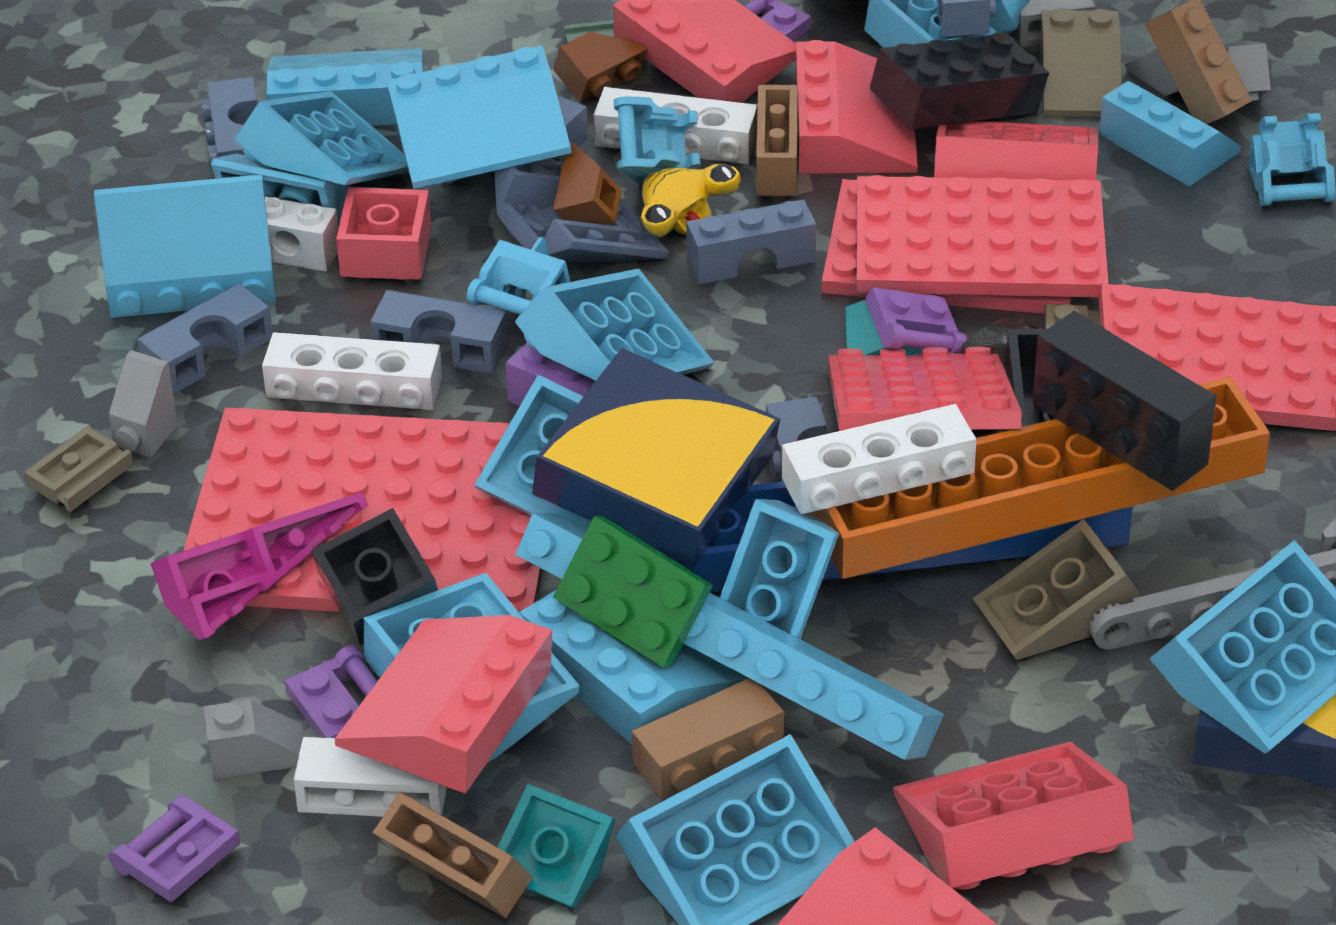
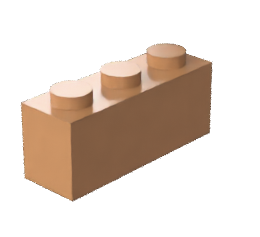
[1145,0,1252,124]
[756,85,797,197]
[632,678,784,800]
[372,792,533,919]

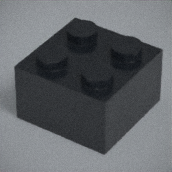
[311,508,438,645]

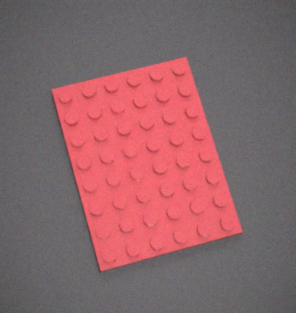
[183,408,543,612]

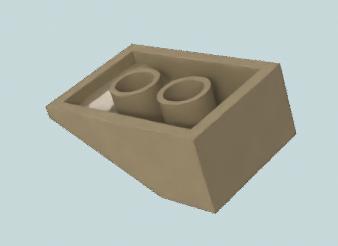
[1039,8,1121,117]
[972,519,1141,660]

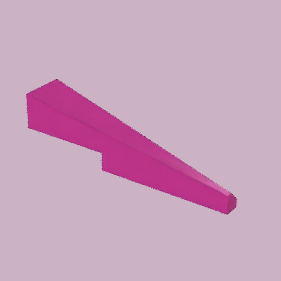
[150,492,368,640]

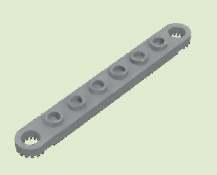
[1088,549,1336,650]

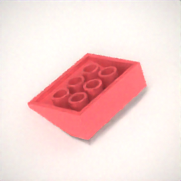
[613,0,796,103]
[796,40,918,174]
[934,121,1098,180]
[335,615,552,794]
[893,741,1134,890]
[778,827,998,925]

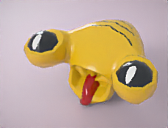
[641,164,741,237]

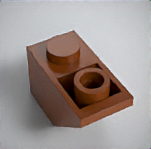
[553,32,647,102]
[553,143,622,225]

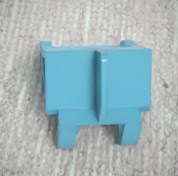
[613,96,701,185]
[1248,113,1336,207]
[467,237,571,315]

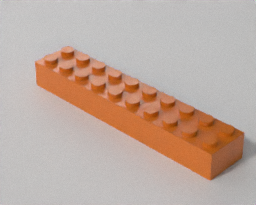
[810,376,1270,579]

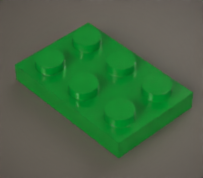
[553,516,713,668]

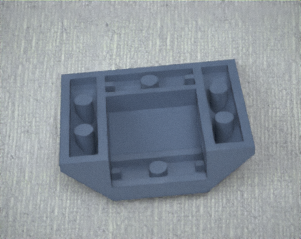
[494,159,669,264]

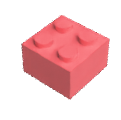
[336,187,432,280]

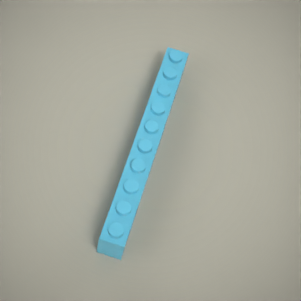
[515,513,944,760]

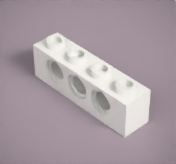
[594,87,758,164]
[265,197,338,272]
[262,332,442,410]
[782,404,976,515]

